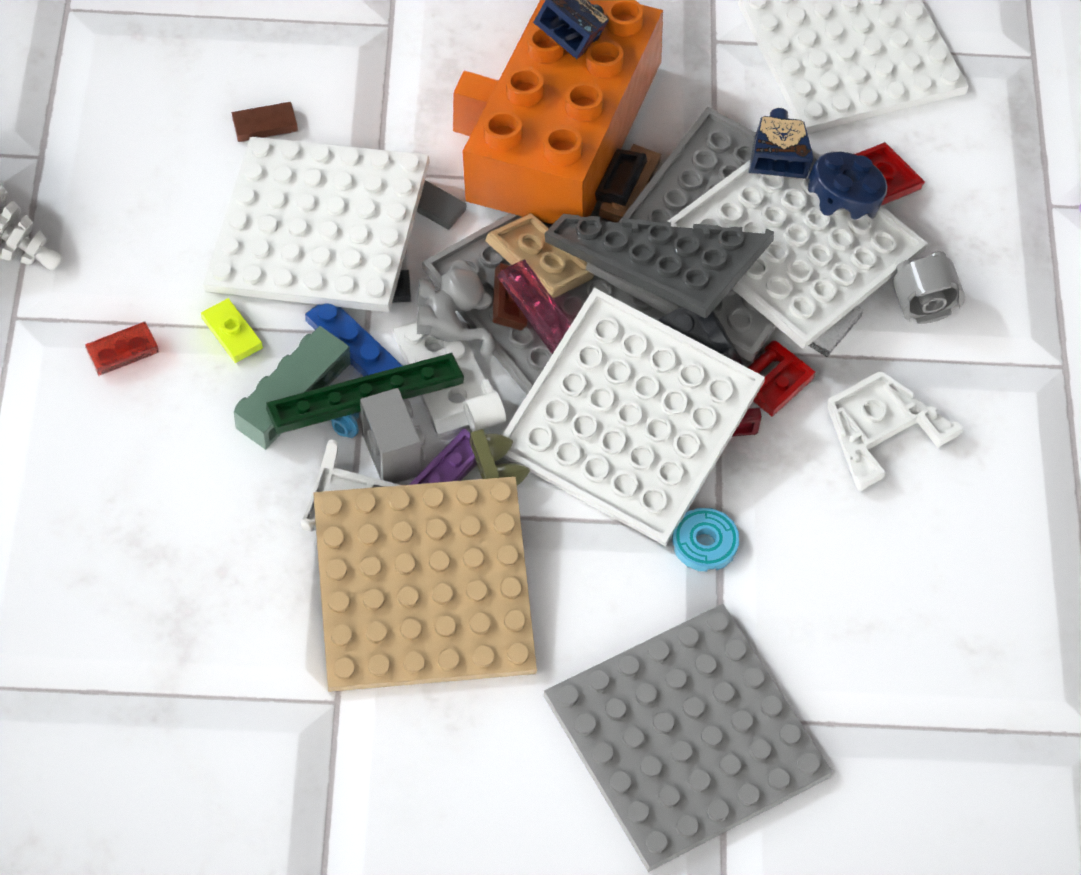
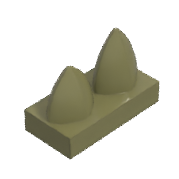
[469,429,530,486]

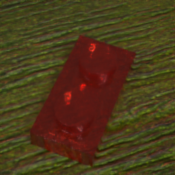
[85,321,159,376]

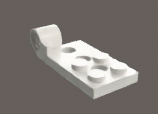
[393,321,506,438]

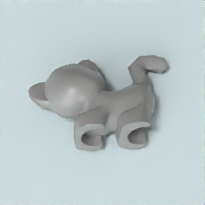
[417,260,495,358]

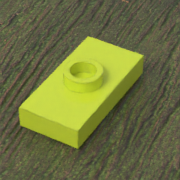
[201,298,263,363]

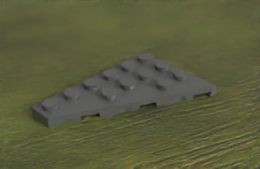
[545,214,774,318]

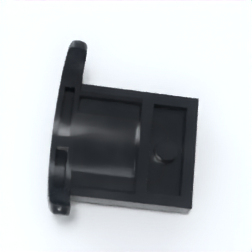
[657,307,744,365]

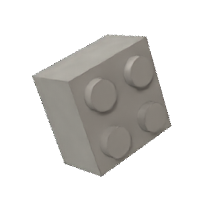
[360,388,425,483]

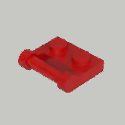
[747,340,816,417]

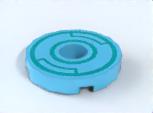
[672,508,739,572]

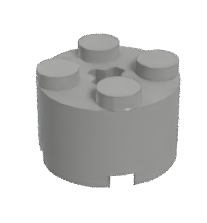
[893,251,965,324]

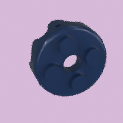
[808,151,888,220]

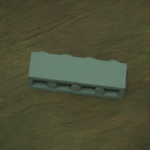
[233,326,350,450]

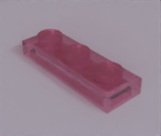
[497,259,571,354]

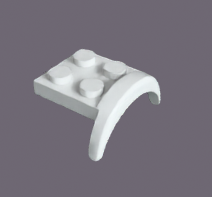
[301,440,400,532]

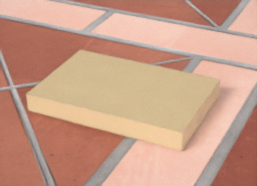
[485,213,594,300]

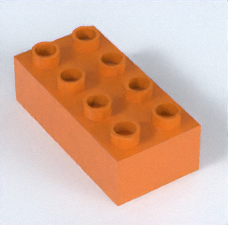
[462,0,663,225]

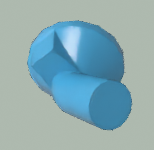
[331,412,359,438]

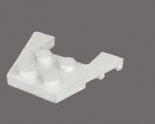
[827,371,963,491]

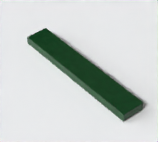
[266,353,464,435]

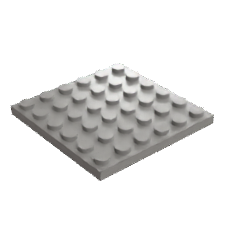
[543,604,833,872]

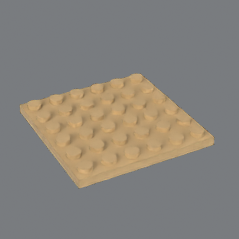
[313,476,537,692]

